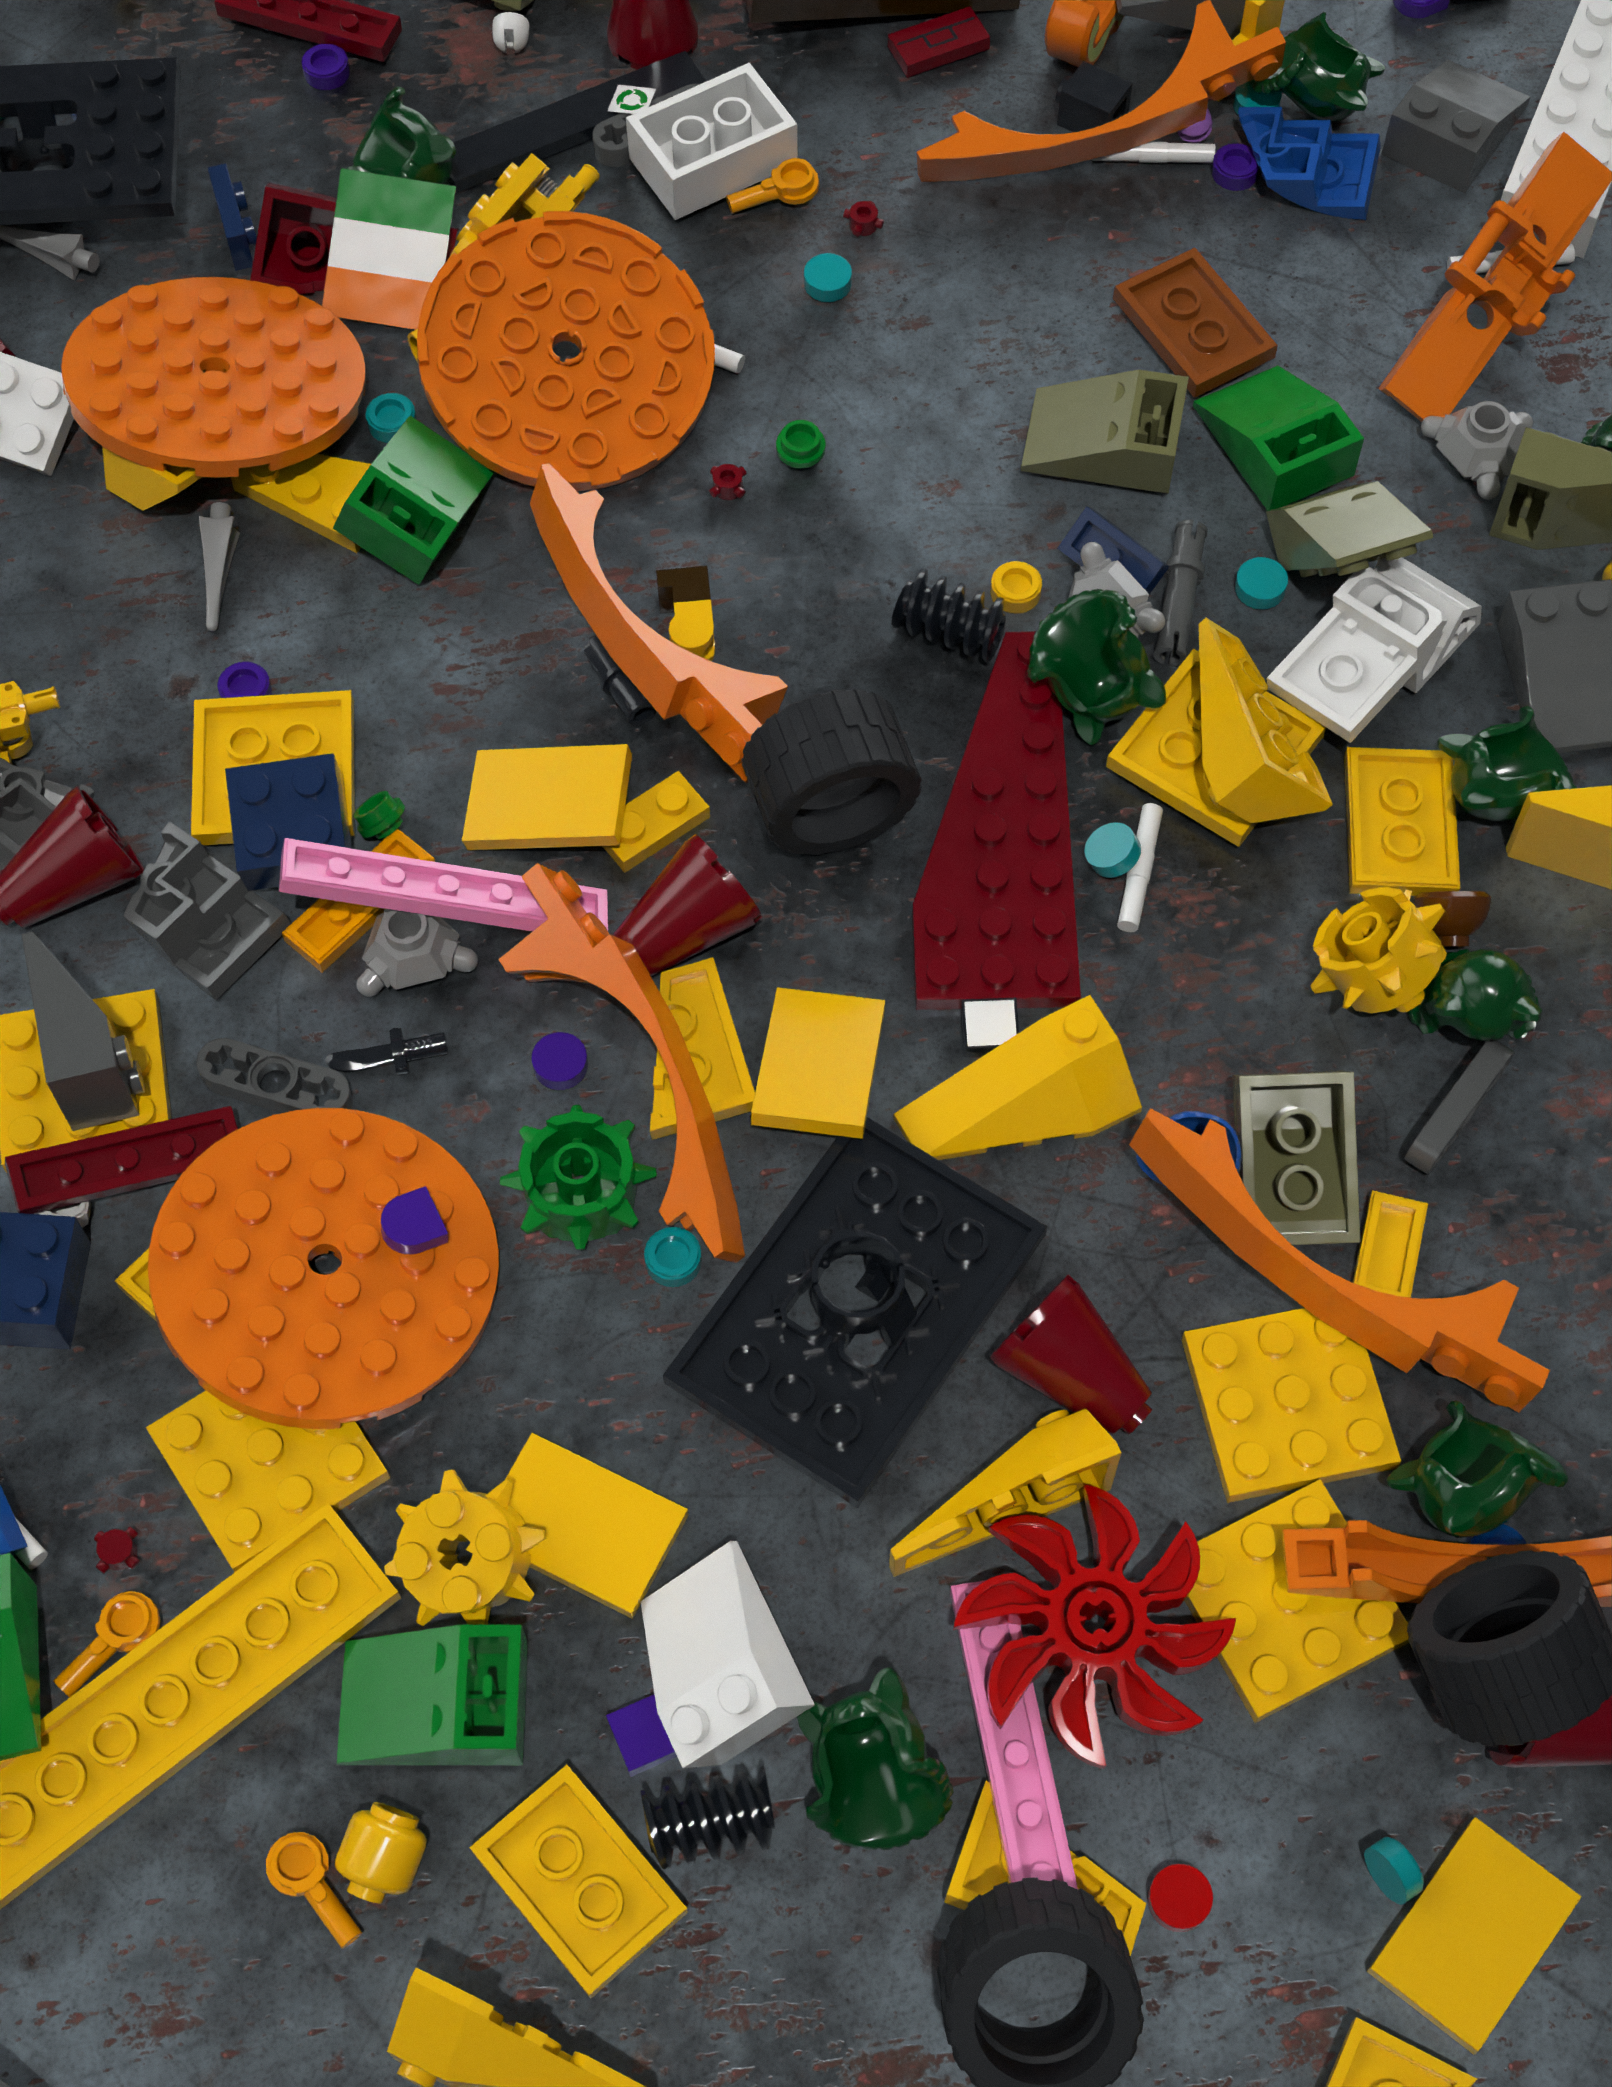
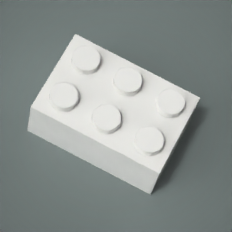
[626,63,798,220]

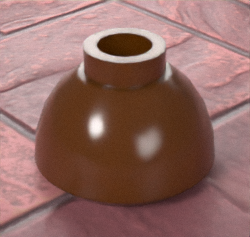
[1414,891,1491,947]

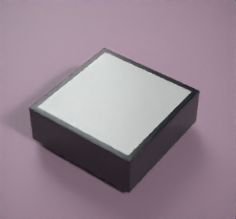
[961,997,1019,1057]

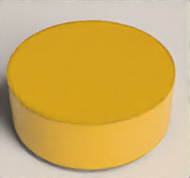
[990,561,1042,614]

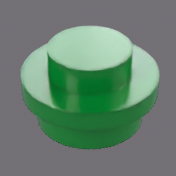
[776,420,826,468]
[353,791,405,839]

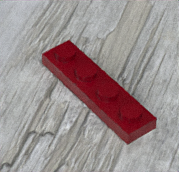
[214,0,402,62]
[5,1106,238,1214]

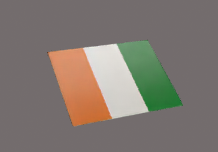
[322,168,456,330]

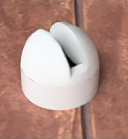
[492,12,529,53]

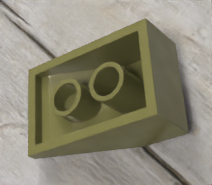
[1232,1070,1360,1245]

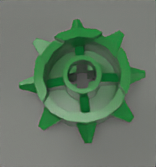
[500,1105,657,1250]

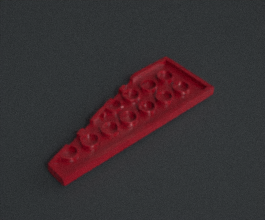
[912,631,1081,1010]

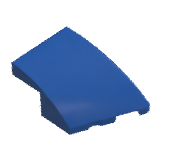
[1238,107,1381,220]

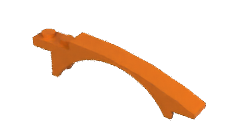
[917,0,1286,182]
[530,463,788,783]
[498,863,745,1263]
[1129,1108,1550,1413]
[1282,1520,1612,1607]

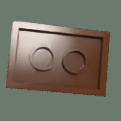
[1113,247,1278,398]

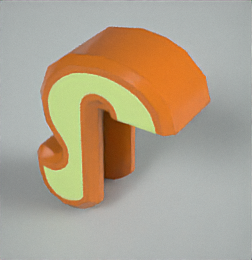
[1045,0,1125,67]

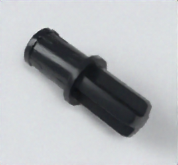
[584,635,657,726]

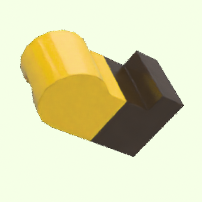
[656,566,715,661]

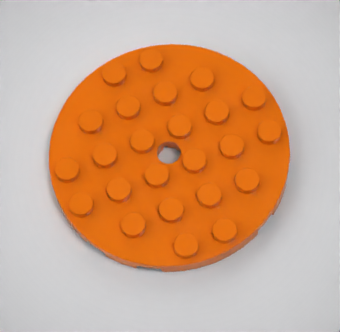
[417,211,715,491]
[61,277,365,478]
[148,1108,499,1429]

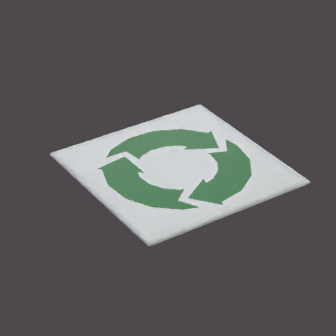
[608,85,656,114]

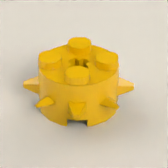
[1310,886,1447,1014]
[384,1469,546,1626]

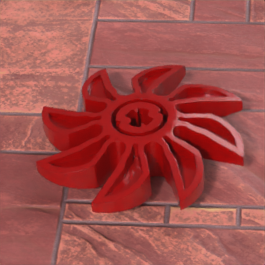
[953,1485,1236,1769]

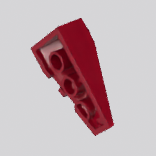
[250,182,458,294]

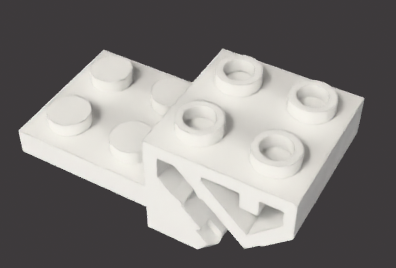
[1267,558,1482,743]

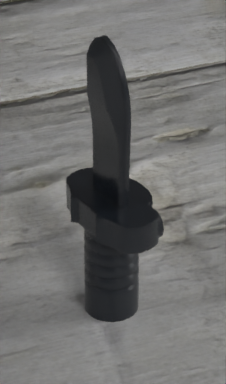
[325,1028,448,1075]

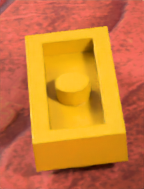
[602,771,710,873]

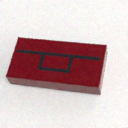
[887,6,990,78]

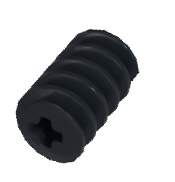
[891,568,1006,663]
[641,1766,775,1869]

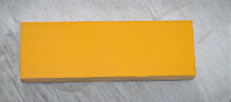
[282,829,435,973]

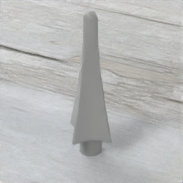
[0,225,100,281]
[199,502,240,632]

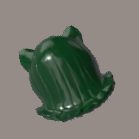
[1249,12,1385,122]
[346,86,457,185]
[1027,589,1166,745]
[1437,706,1577,821]
[1408,949,1542,1041]
[1386,1400,1568,1538]
[797,1667,954,1850]

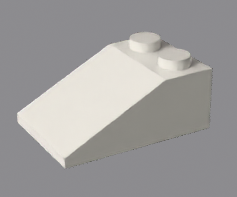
[641,1541,815,1768]

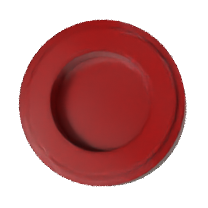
[1148,1864,1213,1932]

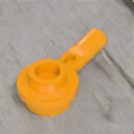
[726,158,820,214]
[53,1591,161,1697]
[266,1832,363,1949]

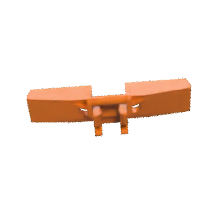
[1378,132,1612,422]

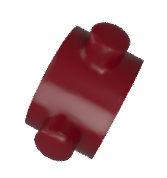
[843,201,884,237]
[709,464,747,500]
[94,1526,140,1574]

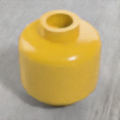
[335,1802,427,1904]

